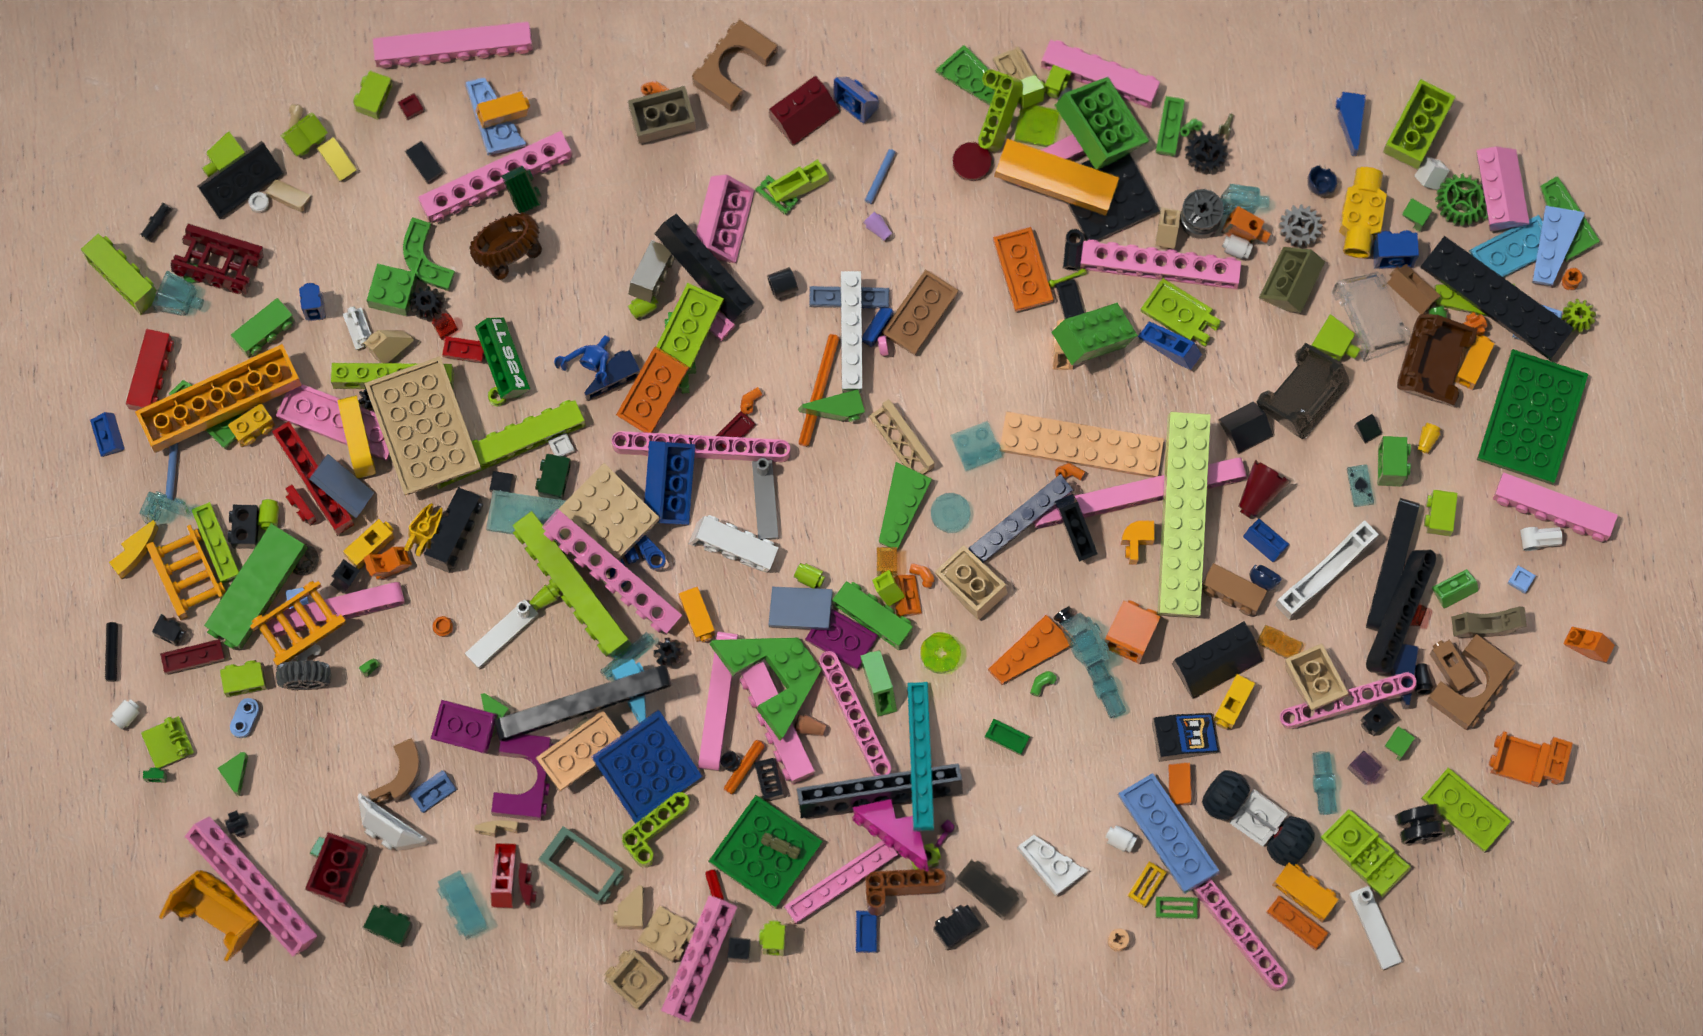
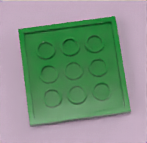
[708,795,823,909]

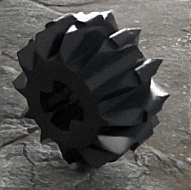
[410,286,444,320]

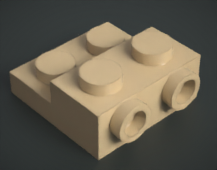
[638,906,695,963]
[603,949,664,1009]

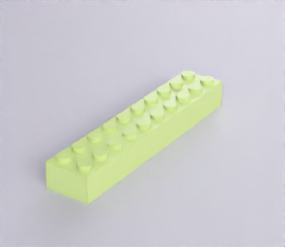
[1157,412,1211,618]

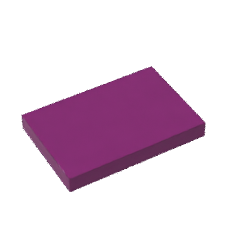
[805,608,878,671]
[430,700,498,754]

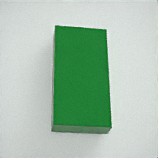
[984,719,1030,756]

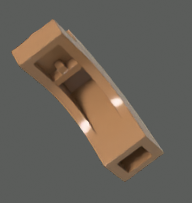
[368,738,420,804]

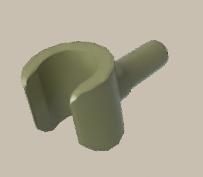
[1218,113,1234,140]

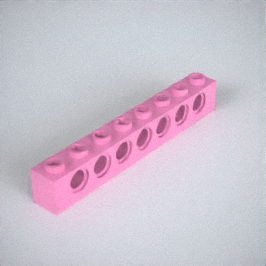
[418,131,572,223]
[1080,239,1241,290]
[542,509,682,634]
[185,816,317,957]

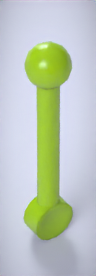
[1048,268,1087,287]

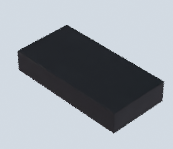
[405,141,444,184]
[1055,279,1084,319]

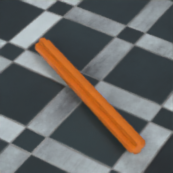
[799,334,839,447]

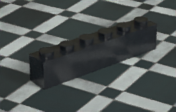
[654,213,755,323]

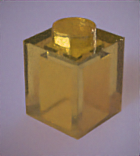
[877,547,897,576]

